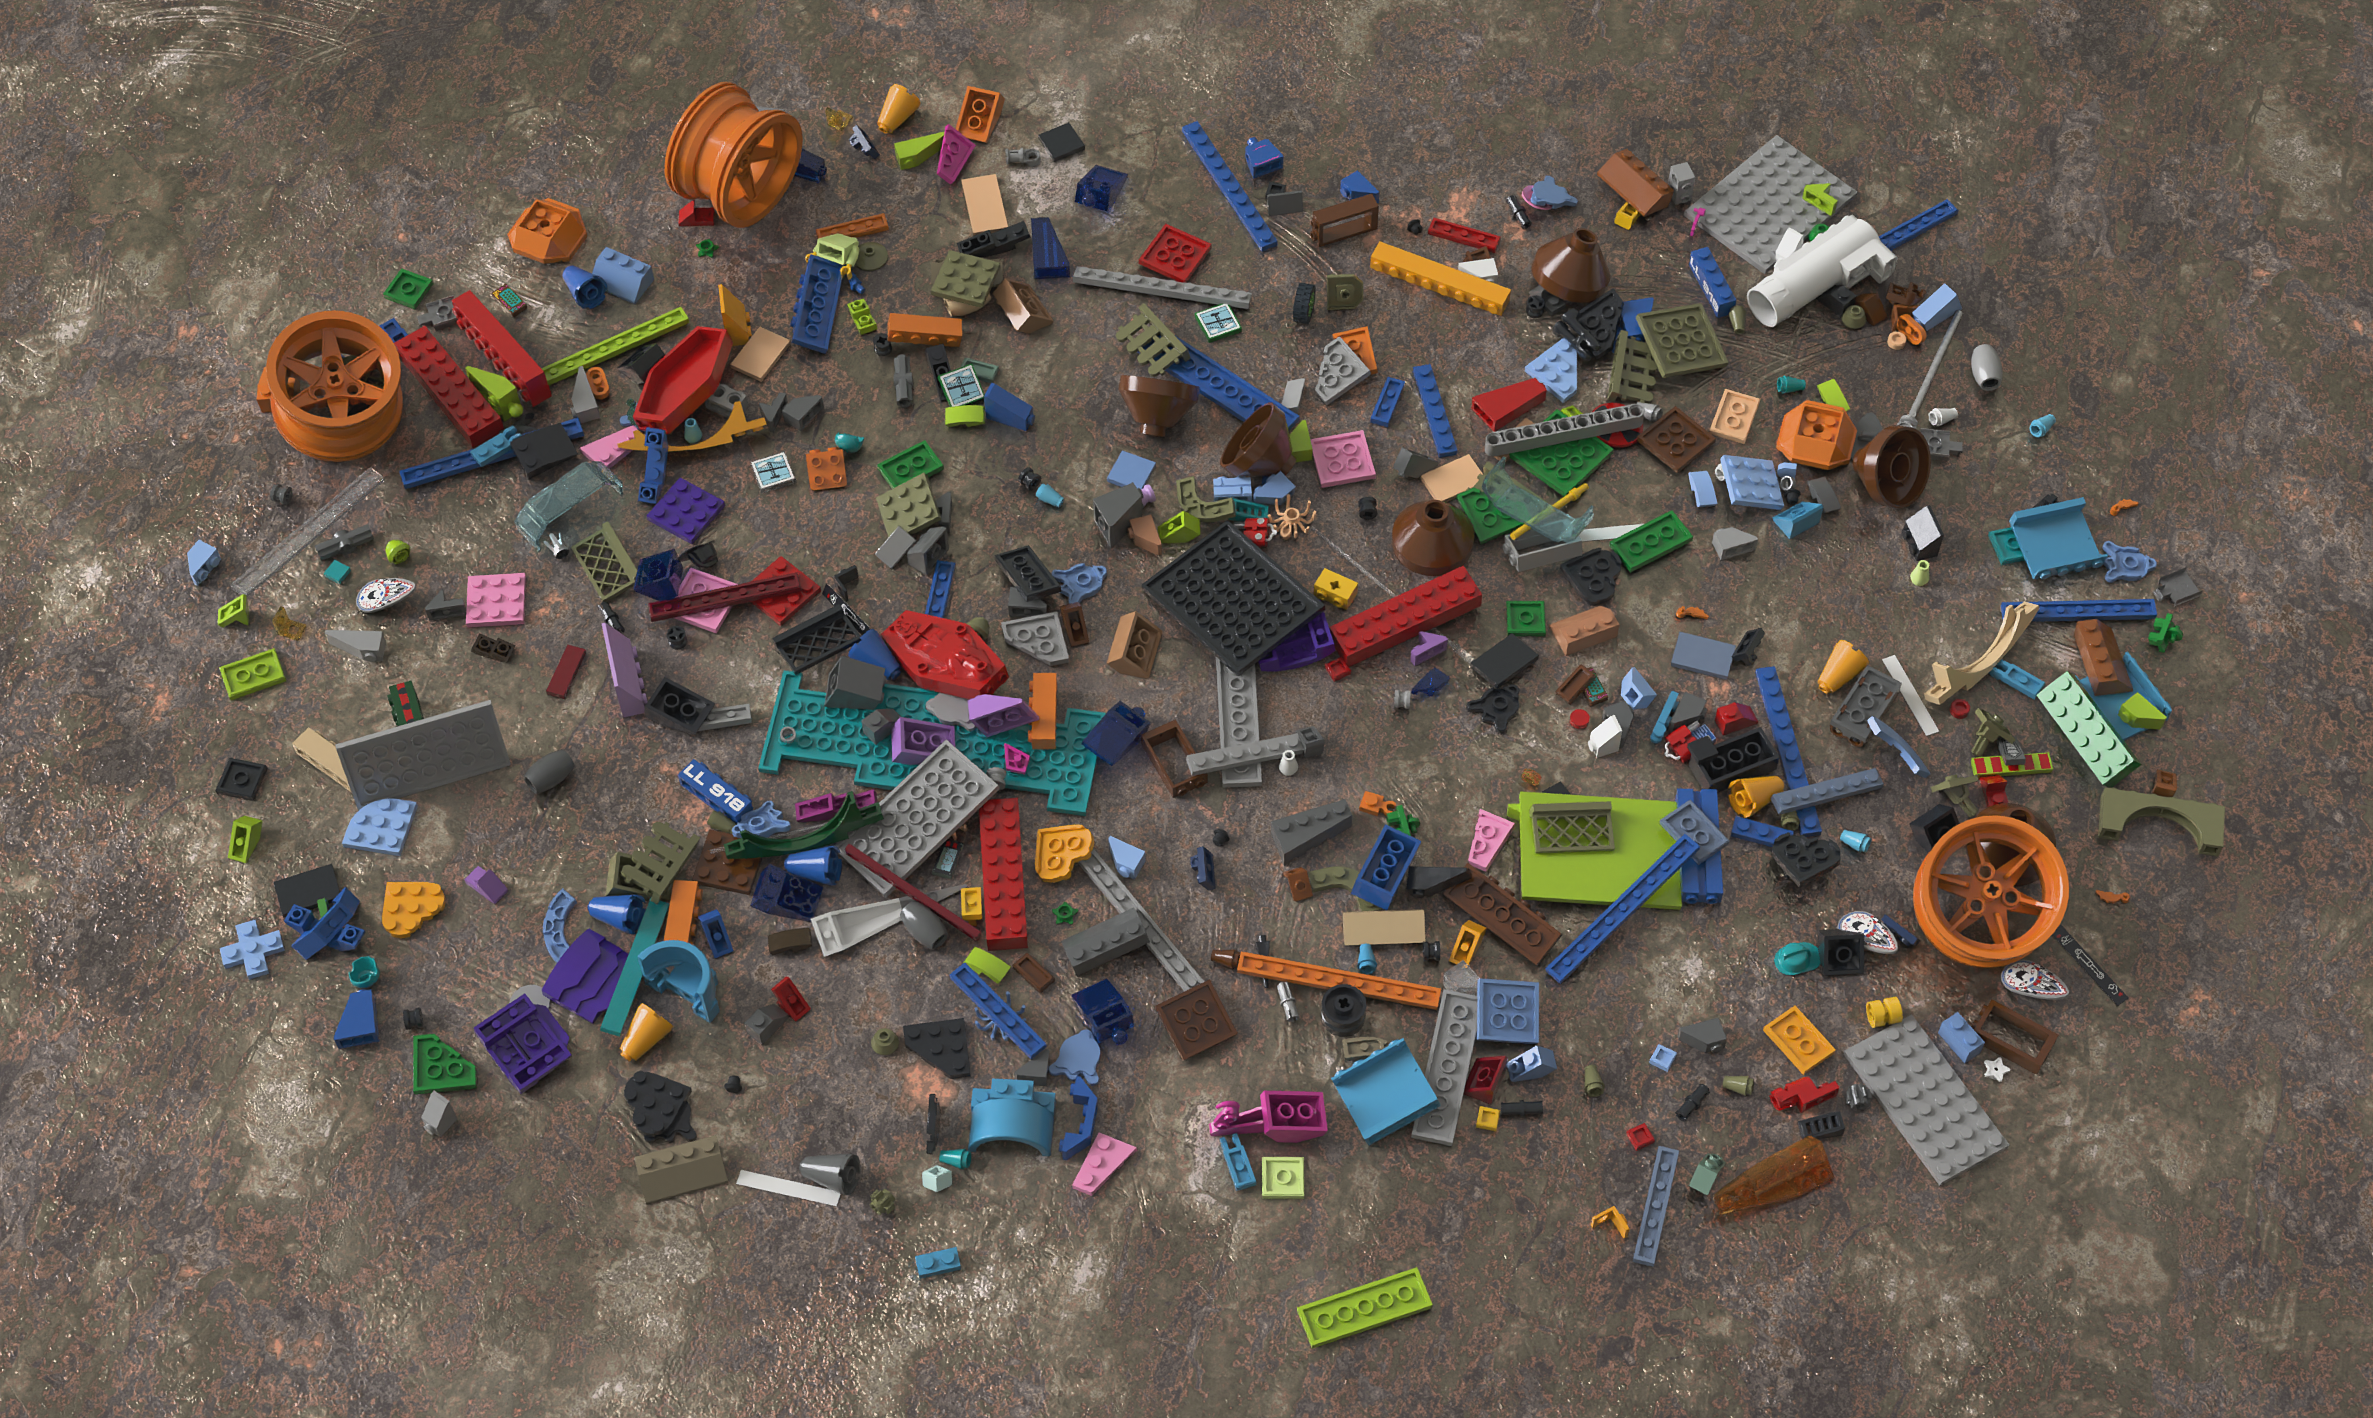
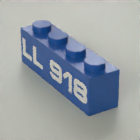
[1689,247,1737,318]
[678,759,753,824]

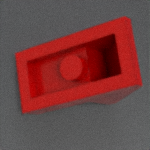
[678,199,715,226]
[1979,775,2008,808]
[771,976,811,1022]

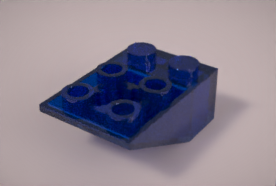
[750,864,823,922]

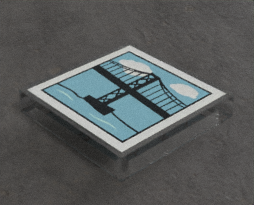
[750,451,797,494]

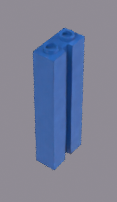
[1675,788,1723,904]

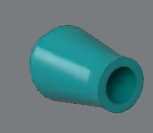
[1777,375,1806,394]
[939,1149,972,1170]

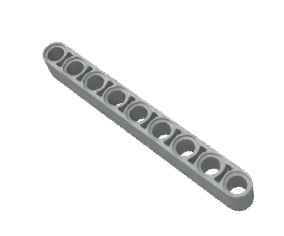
[1485,404,1645,456]

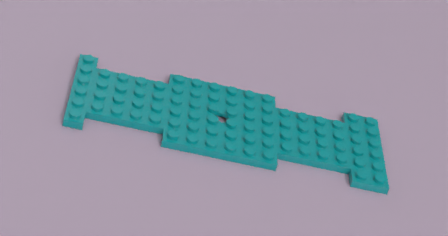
[758,670,1106,816]

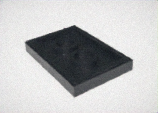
[1470,634,1539,689]
[273,864,340,918]

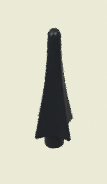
[1256,935,1270,989]

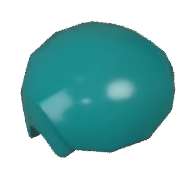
[835,432,865,453]
[348,956,380,989]

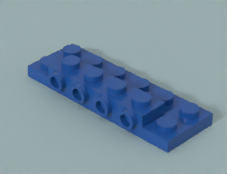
[790,254,845,354]

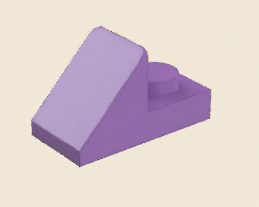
[1410,631,1448,666]
[464,866,508,904]

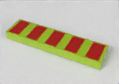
[1971,752,2053,778]

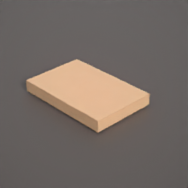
[730,327,791,382]
[1709,389,1760,444]
[1420,454,1483,502]

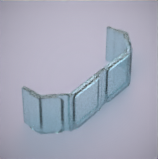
[1482,456,1594,543]
[514,461,623,551]

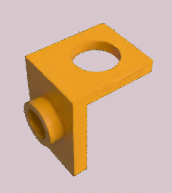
[1591,1206,1630,1239]

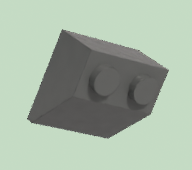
[907,526,949,575]

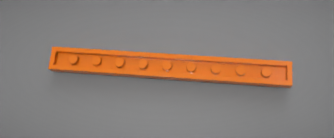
[1237,951,1441,1010]

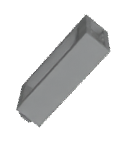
[1503,519,1582,572]

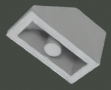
[1712,527,1758,560]
[421,1090,457,1137]

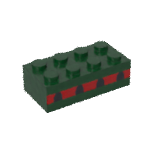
[387,680,424,727]

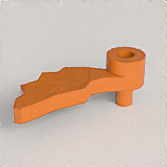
[2110,499,2139,516]
[1676,606,1709,619]
[2095,890,2130,904]

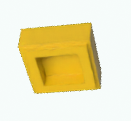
[1476,1106,1500,1131]

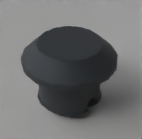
[1407,219,1423,235]
[1784,488,1801,505]
[1213,829,1230,846]
[724,1075,742,1093]

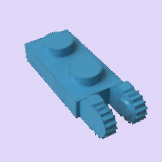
[470,426,522,467]
[1989,659,2045,700]
[1650,691,1679,744]
[1220,1133,1256,1191]

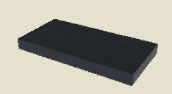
[995,545,1061,602]

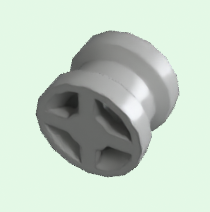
[1394,689,1411,710]
[986,767,1006,791]

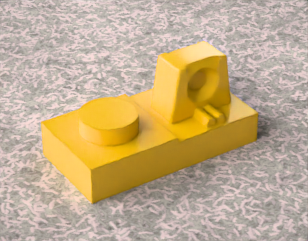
[961,887,982,926]

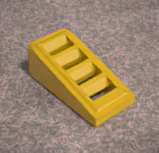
[1614,202,1640,230]

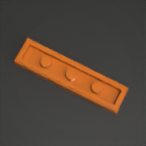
[816,213,889,239]

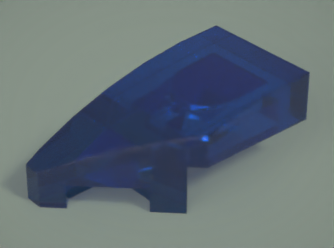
[1411,667,1450,696]

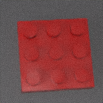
[1139,223,1212,283]
[751,556,821,626]

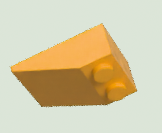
[718,284,752,346]

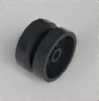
[1321,984,1367,1037]

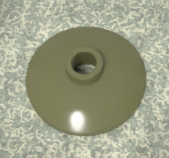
[855,242,888,271]

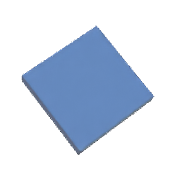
[1107,450,1156,489]

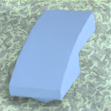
[1689,471,1717,507]

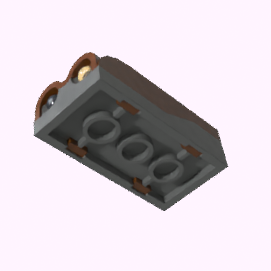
[1830,665,1902,747]

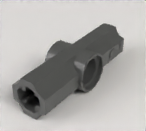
[894,355,913,408]
[315,524,374,561]

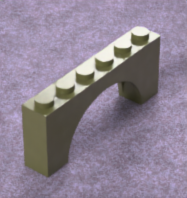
[2098,787,2225,857]

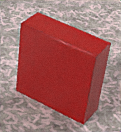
[1325,657,1351,682]
[1626,1123,1655,1151]

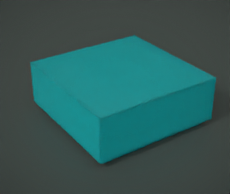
[324,560,351,584]

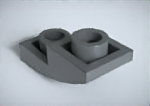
[1807,477,1841,515]

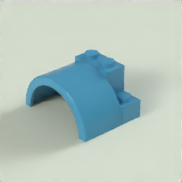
[637,940,720,1023]
[968,1078,1056,1157]

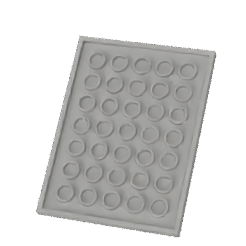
[1684,135,1857,274]

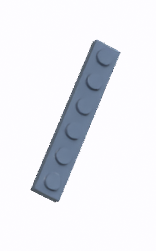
[1771,768,1884,815]
[1633,1146,1679,1267]

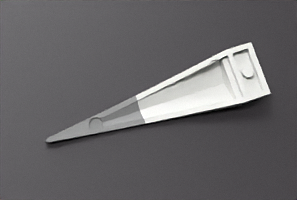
[811,884,967,957]

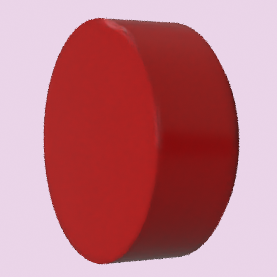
[1950,699,1970,719]
[1570,709,1590,729]

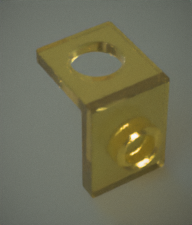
[825,107,853,131]
[272,606,306,641]

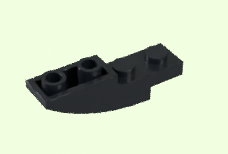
[957,221,1031,258]

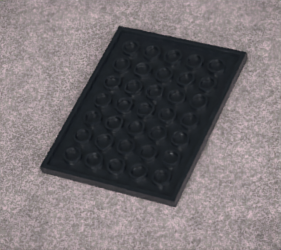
[1141,520,1326,676]

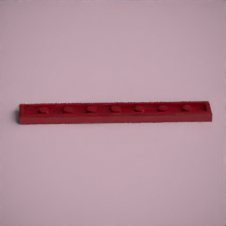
[648,572,801,622]
[845,844,981,941]

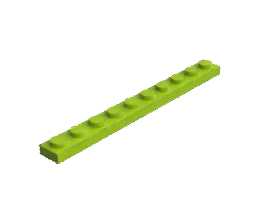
[541,307,690,385]

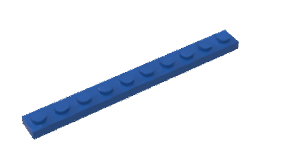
[1182,121,1278,252]
[399,418,584,489]
[1755,666,1822,837]
[1545,834,1700,984]

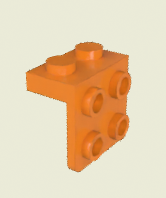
[806,447,847,490]

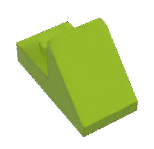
[1802,183,1838,216]
[218,594,249,628]

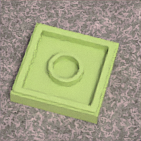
[1262,1157,1304,1199]

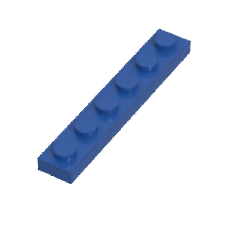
[1413,364,1457,458]
[950,963,1047,1060]

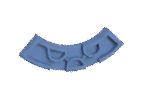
[1867,716,1930,778]
[543,888,577,963]

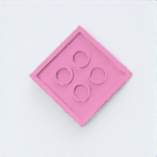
[1310,430,1376,488]
[673,568,738,634]
[466,573,526,628]

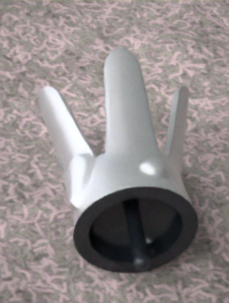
[543,532,569,559]

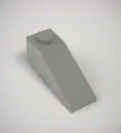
[570,366,600,424]
[325,630,386,662]

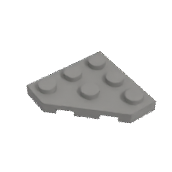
[1315,336,1371,405]
[1001,612,1069,666]

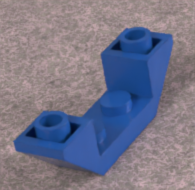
[638,427,668,504]
[291,887,360,960]
[284,904,365,951]
[1059,1076,1098,1160]

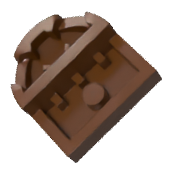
[1886,282,1926,305]

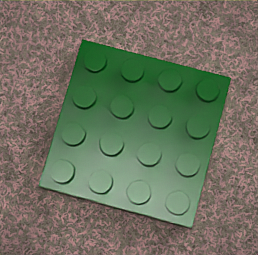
[1509,409,1614,497]

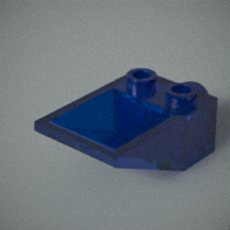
[1075,165,1128,212]
[1081,701,1151,766]
[1071,978,1134,1045]

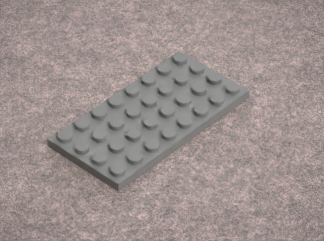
[335,700,511,810]
[834,740,1000,898]
[1843,1015,2009,1186]

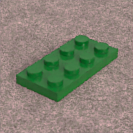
[1609,510,1693,572]

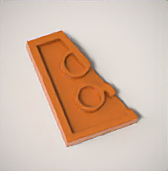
[1332,326,1378,375]

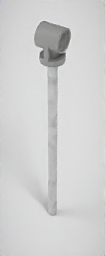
[1897,310,1963,429]

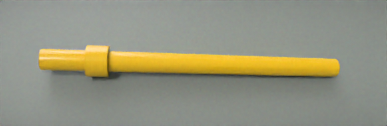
[1510,483,1589,540]

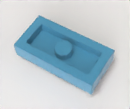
[915,1247,961,1279]

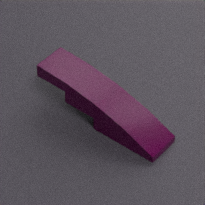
[795,789,878,822]

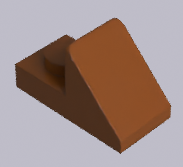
[2152,769,2177,797]

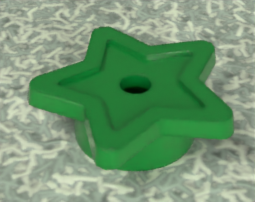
[696,239,719,258]
[1052,902,1078,925]

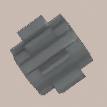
[1845,1083,1872,1110]

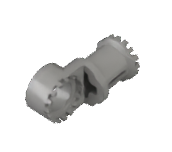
[1005,148,1041,167]

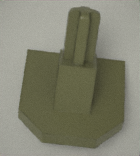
[1327,274,1363,310]
[1971,708,2016,757]
[1931,774,1979,817]

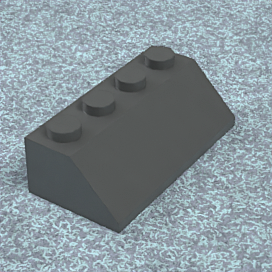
[1061,908,1150,976]

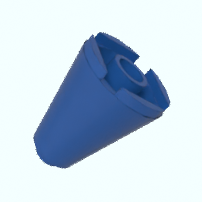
[562,265,608,309]
[848,629,901,680]
[784,846,842,886]
[588,894,646,935]

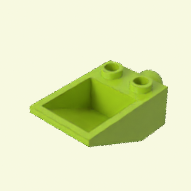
[465,366,523,421]

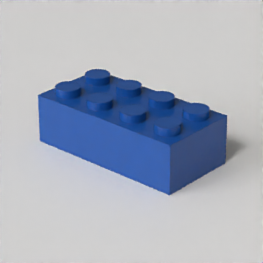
[1351,824,1421,910]

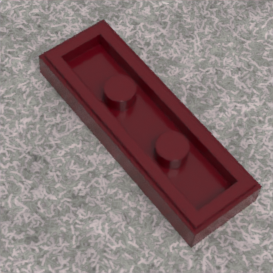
[546,644,586,699]

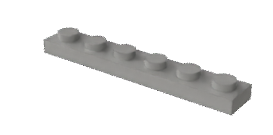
[1186,733,1304,776]

